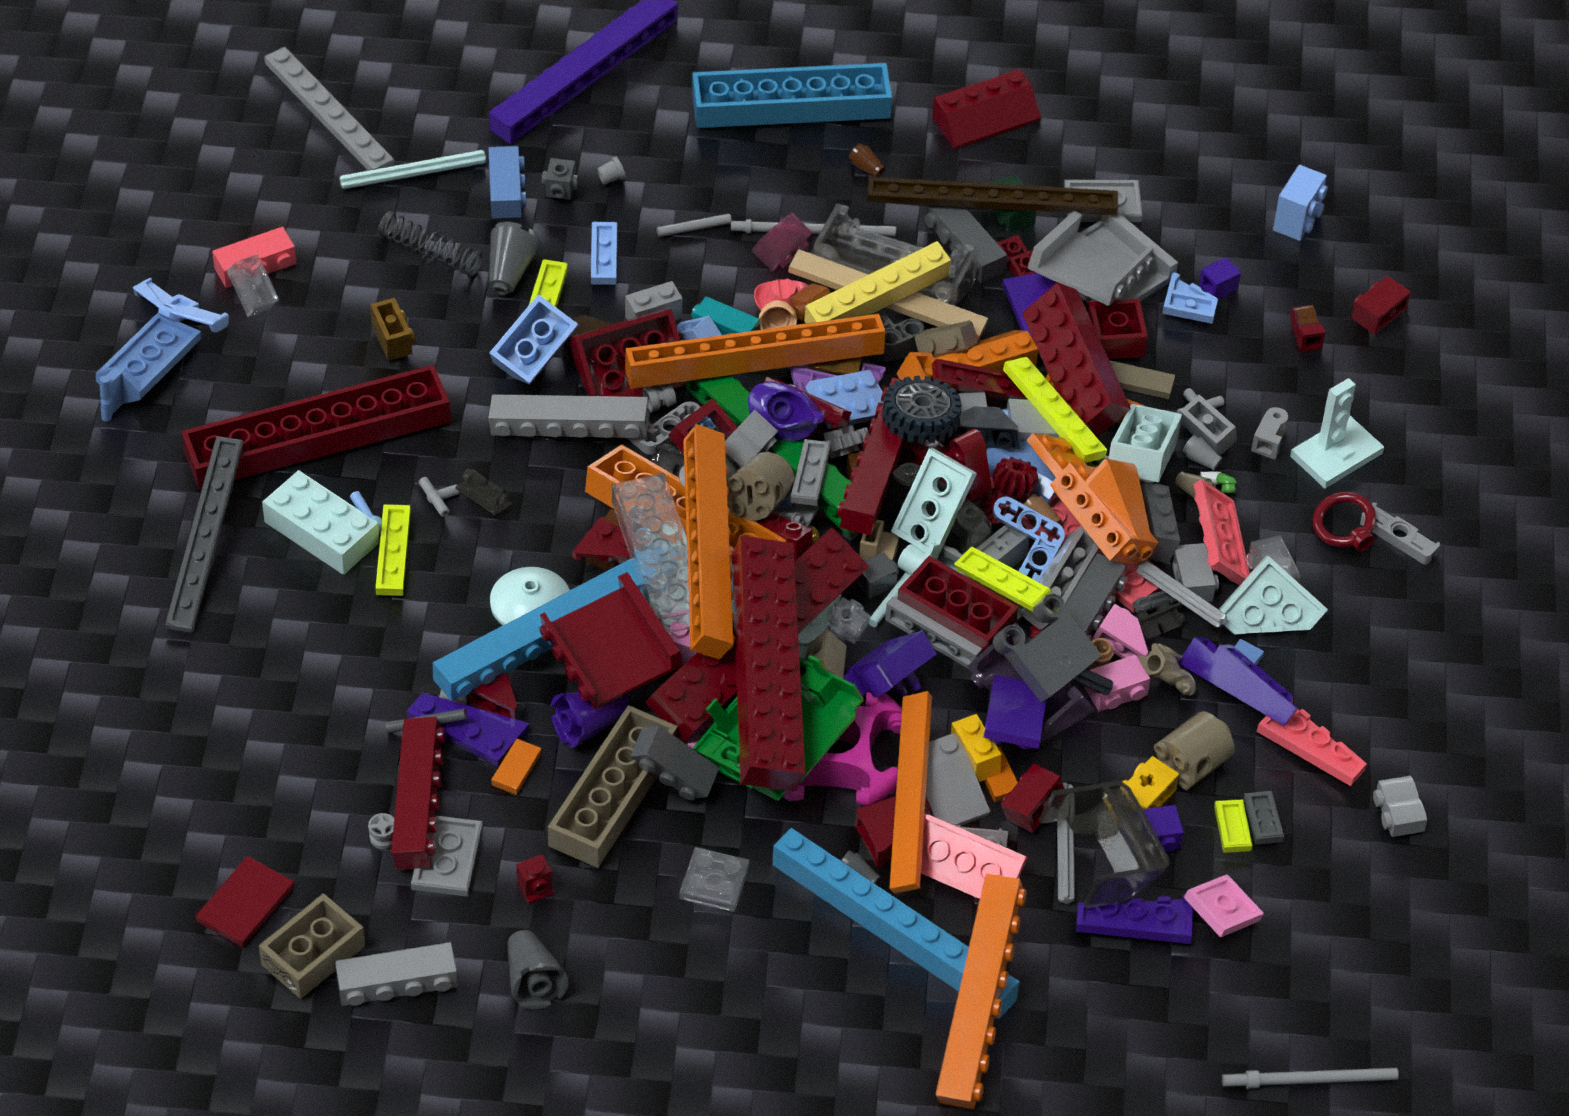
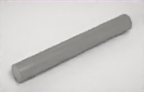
[657,214,731,237]

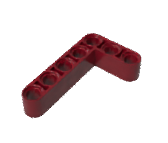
[900,429,992,504]

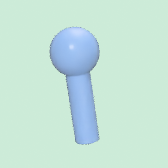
[350,491,382,534]

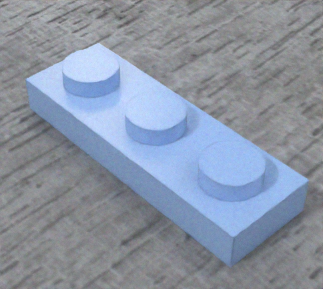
[591,222,617,284]

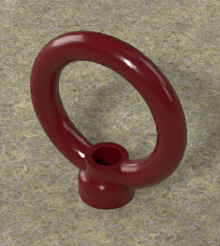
[1312,492,1376,552]

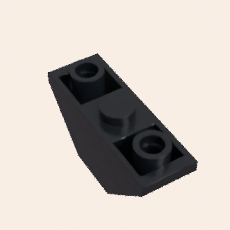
[944,406,1022,449]

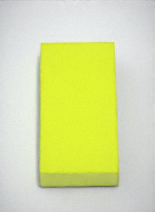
[1214,800,1252,853]

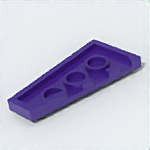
[407,693,530,767]

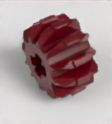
[993,457,1038,498]

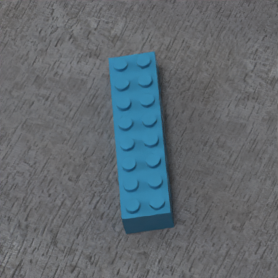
[692,63,892,128]

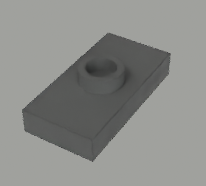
[1243,791,1284,845]

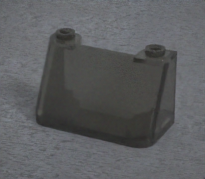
[888,463,997,555]

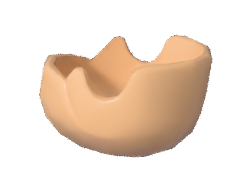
[759,300,797,330]

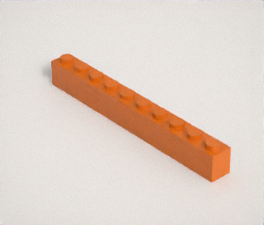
[625,314,885,389]
[683,424,735,659]

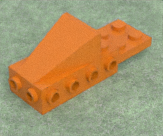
[1026,433,1159,565]

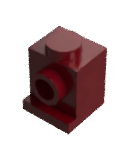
[516,854,555,905]

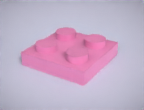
[1184,874,1264,937]

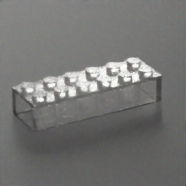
[612,473,690,634]

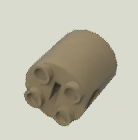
[727,452,795,521]
[1154,711,1235,790]

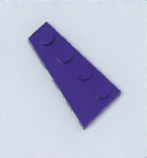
[1076,895,1193,944]

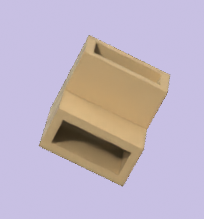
[860,520,899,561]

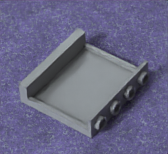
[1078,212,1178,304]

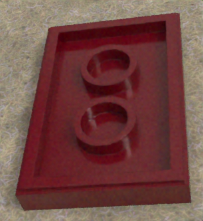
[196,856,294,947]

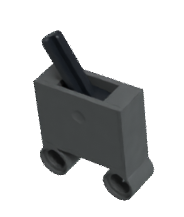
[993,593,1113,702]

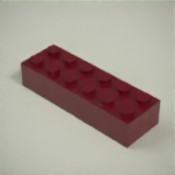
[1022,282,1131,437]

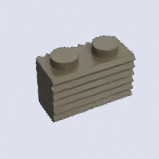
[915,320,977,357]

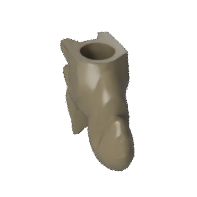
[1139,643,1197,696]

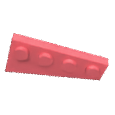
[1257,700,1367,786]

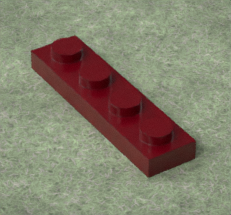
[932,358,1026,400]

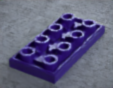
[1003,273,1056,358]
[983,675,1046,749]

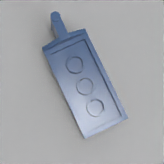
[96,313,201,421]

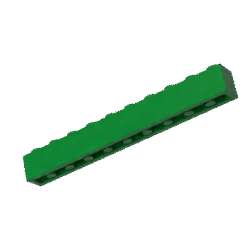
[686,375,854,536]

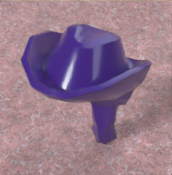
[748,381,826,442]

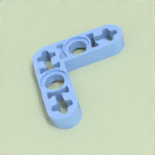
[993,497,1065,582]

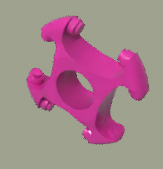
[782,692,902,806]

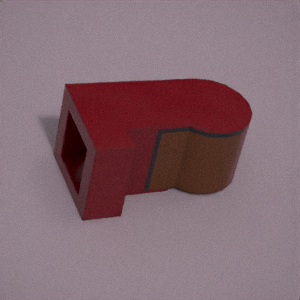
[1290,305,1326,352]

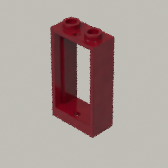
[668,398,738,506]

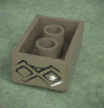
[259,893,365,999]

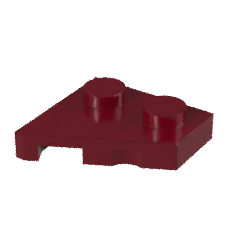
[572,517,646,563]

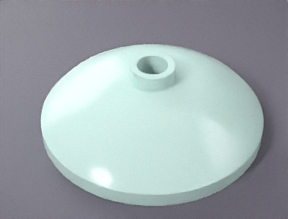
[490,567,570,625]

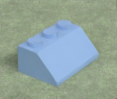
[489,294,579,384]

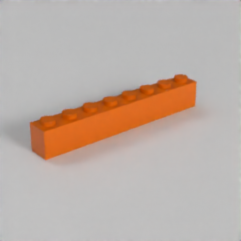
[936,873,1026,1109]

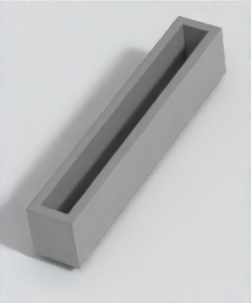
[488,395,650,438]

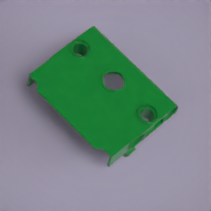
[692,655,864,801]

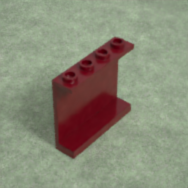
[539,572,682,710]

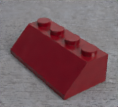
[932,69,1041,150]

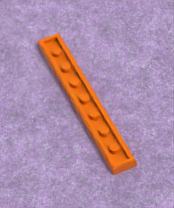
[890,691,932,893]

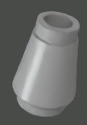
[1182,435,1222,471]

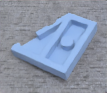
[1163,272,1218,323]

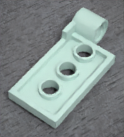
[891,448,977,575]

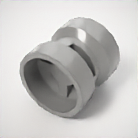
[643,383,676,412]

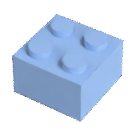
[1273,165,1328,241]

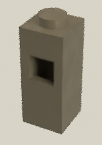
[806,629,846,679]

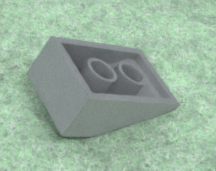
[926,733,990,827]

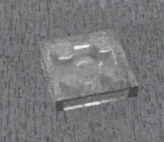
[679,847,750,912]

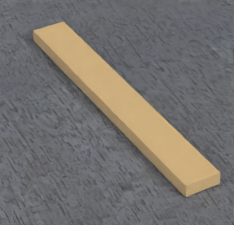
[788,249,988,341]

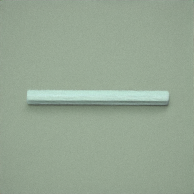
[340,150,486,189]

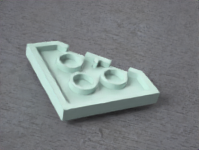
[1219,556,1328,634]

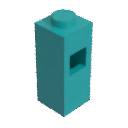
[691,296,760,335]

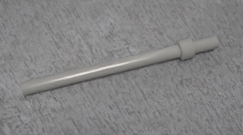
[1222,1068,1398,1089]

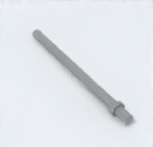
[731,219,896,237]

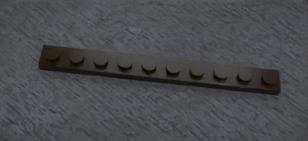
[867,177,1118,216]

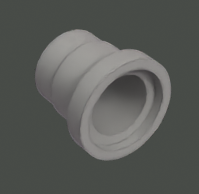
[597,156,626,185]

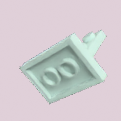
[1290,378,1384,488]

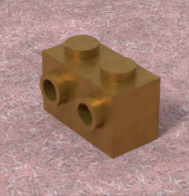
[370,298,415,361]

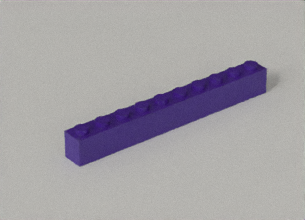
[489,0,678,144]

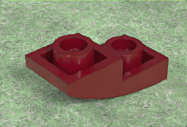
[997,235,1036,277]

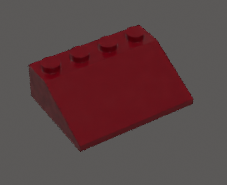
[568,309,686,397]

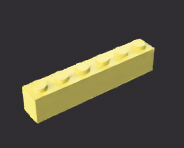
[804,241,951,324]

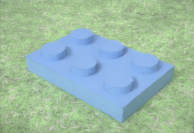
[805,370,883,429]

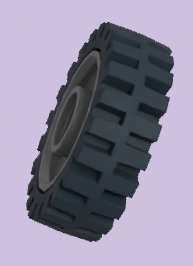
[882,376,962,444]

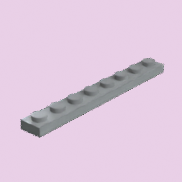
[264,47,394,171]

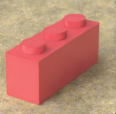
[212,227,296,288]

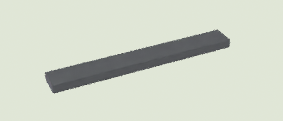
[165,436,244,633]

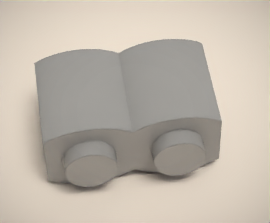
[725,410,778,470]
[1373,776,1427,837]

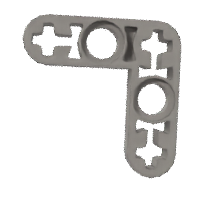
[627,402,700,455]

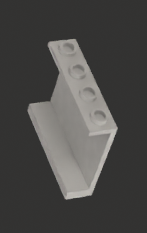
[1028,211,1154,306]

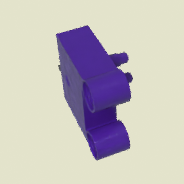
[843,628,937,697]

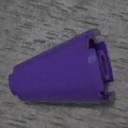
[551,692,630,748]

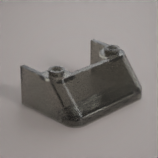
[1039,781,1169,908]

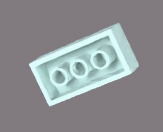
[1109,404,1182,483]
[262,470,380,575]

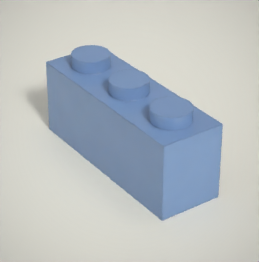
[489,146,526,218]

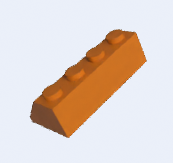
[934,330,1038,393]

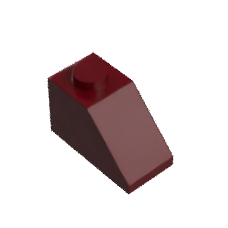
[467,673,518,720]

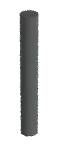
[385,709,468,733]

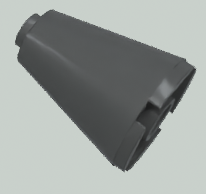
[489,222,541,295]
[508,930,568,1009]

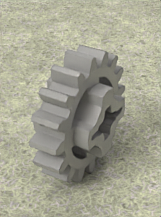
[822,424,869,459]

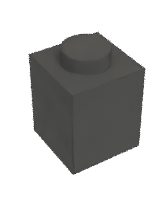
[856,552,899,599]

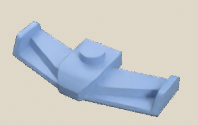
[133,278,229,333]

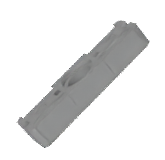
[1360,503,1440,565]

